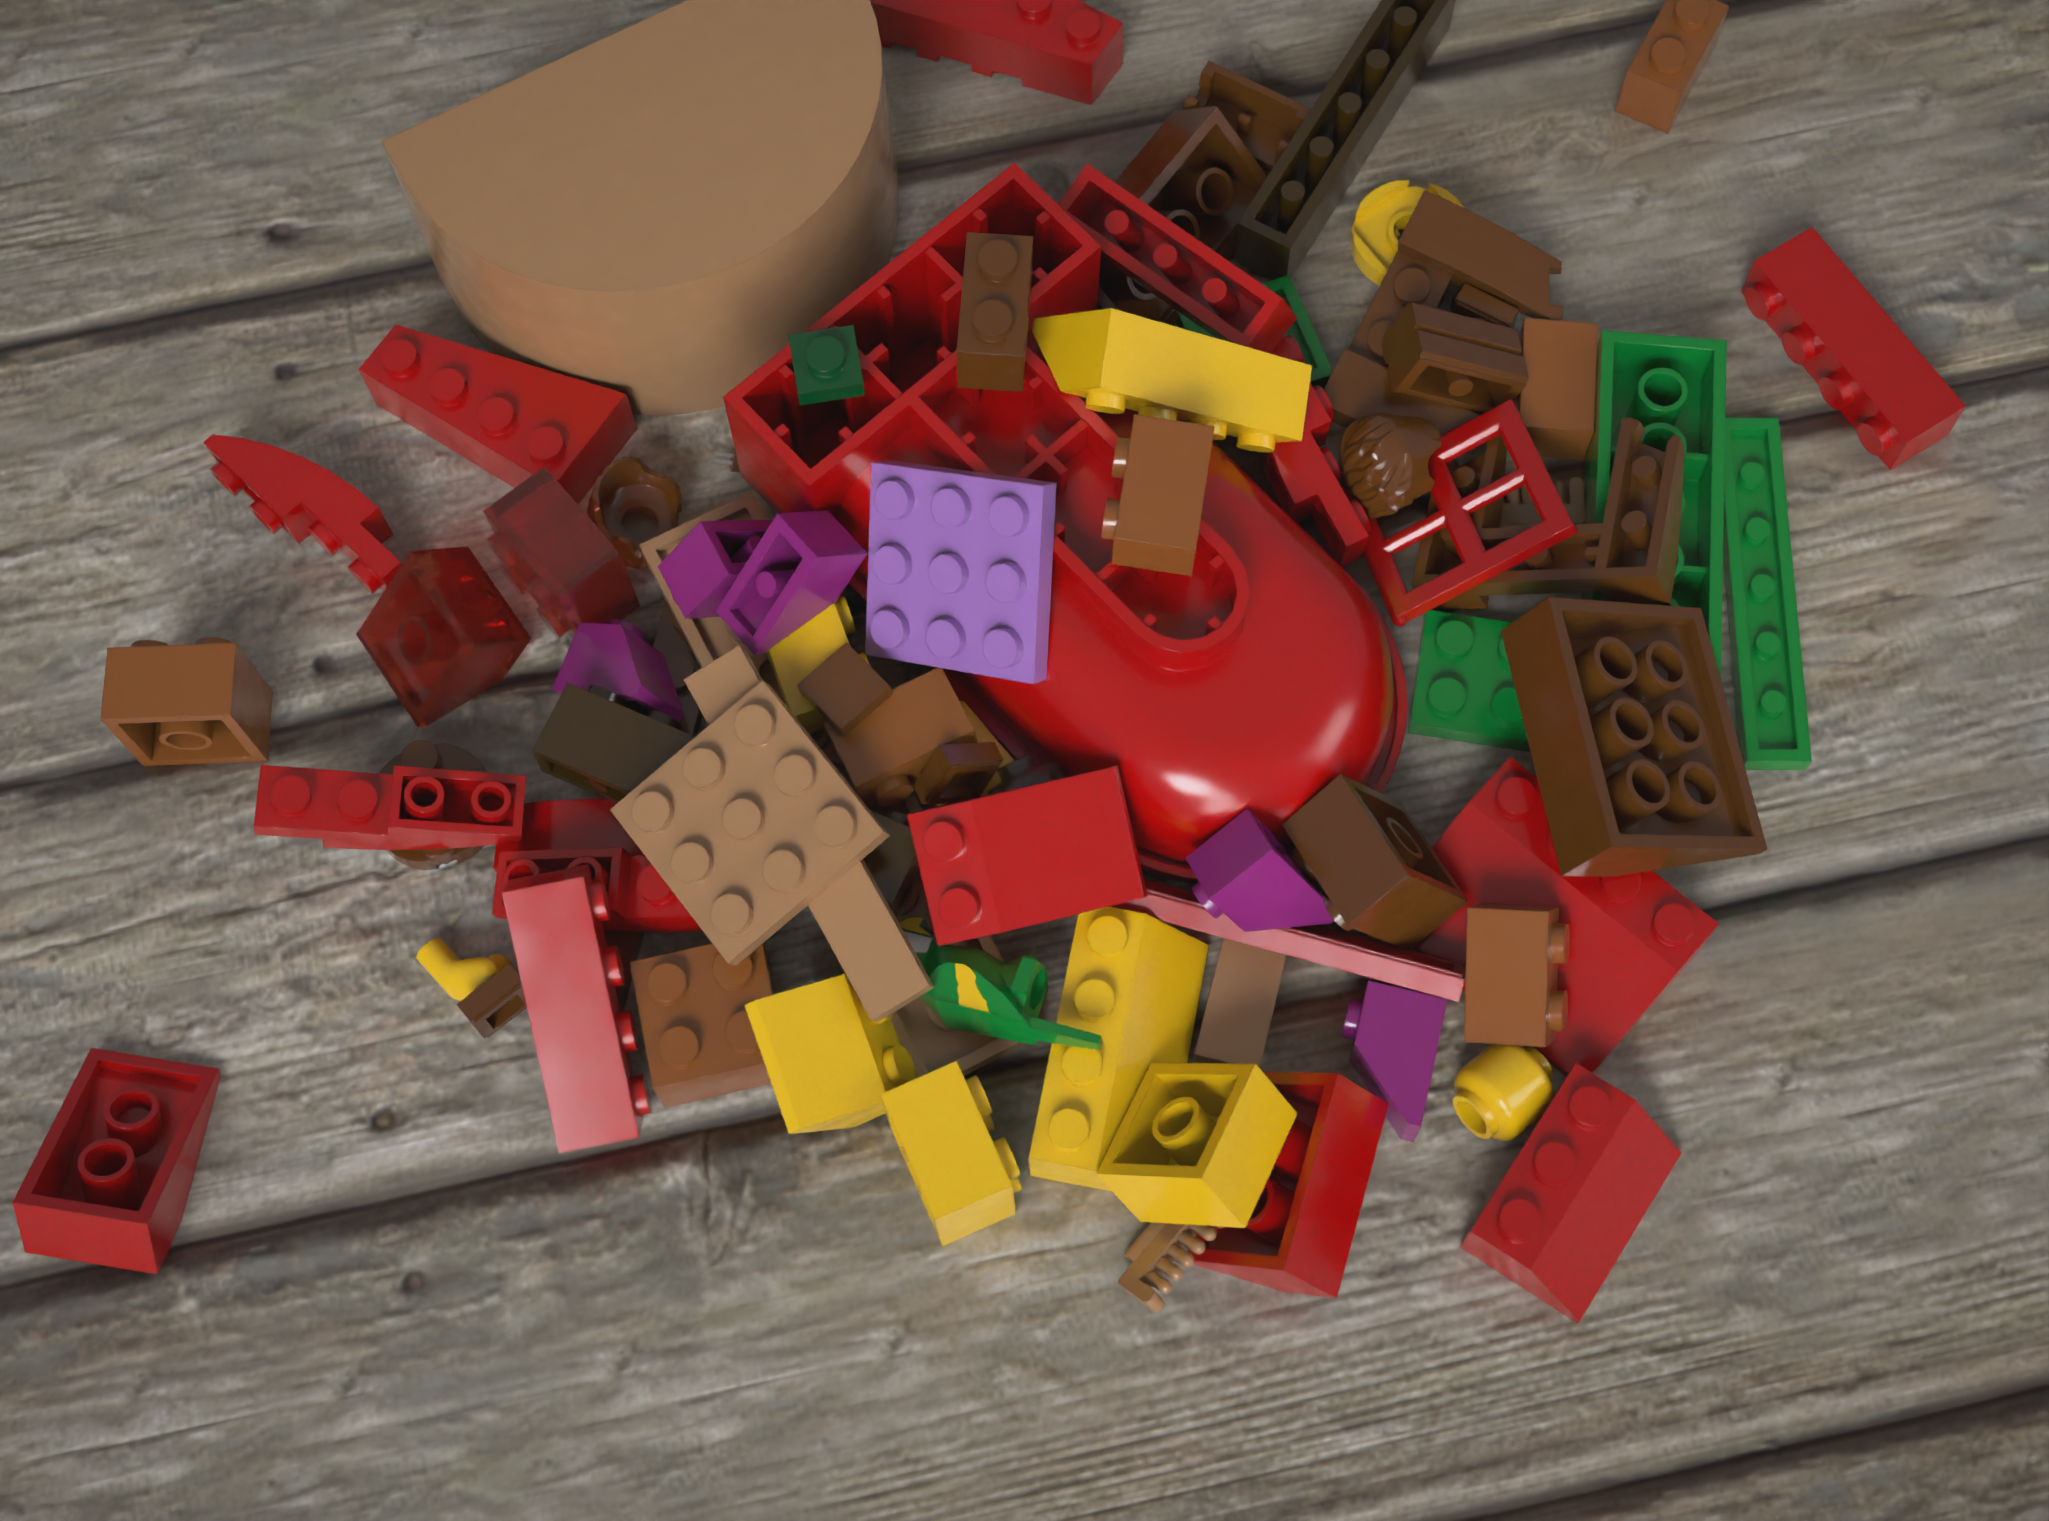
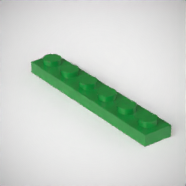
[1723,418,1812,770]

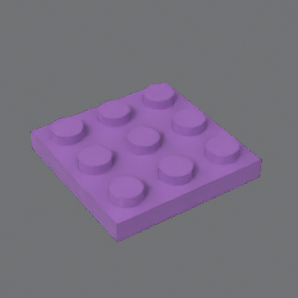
[865,459,1056,684]

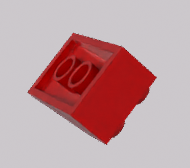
[907,766,1148,946]
[12,1048,221,1274]

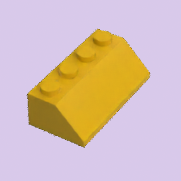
[1032,308,1312,452]
[1028,907,1209,1192]

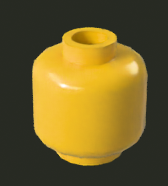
[1452,1044,1554,1141]

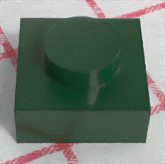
[788,325,865,406]

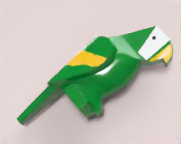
[899,916,1103,1050]

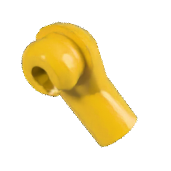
[416,937,513,1001]

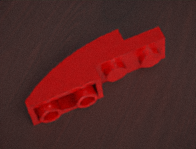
[1260,335,1370,567]
[203,434,415,604]
[254,765,526,850]
[492,847,703,933]

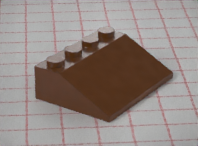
[1501,597,1767,877]

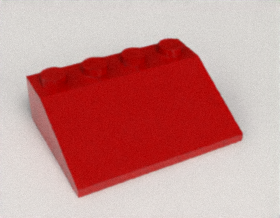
[1412,757,1719,1077]

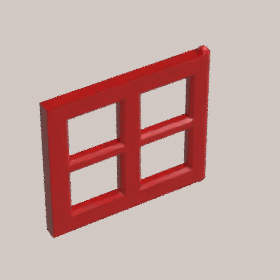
[1342,399,1578,627]

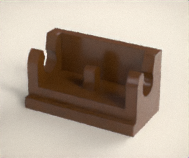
[1183,61,1311,176]

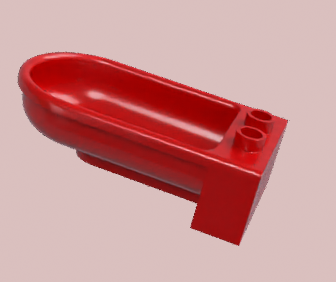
[723,163,1407,884]

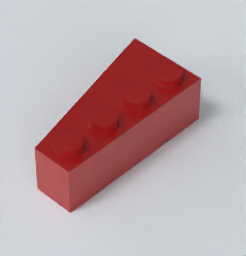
[870,0,1123,105]
[358,324,638,520]

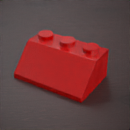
[1460,1063,1681,1324]
[1187,1071,1389,1298]

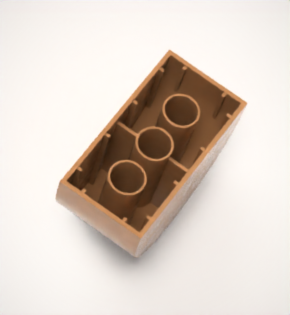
[381,0,899,416]

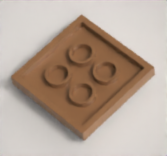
[610,680,890,966]

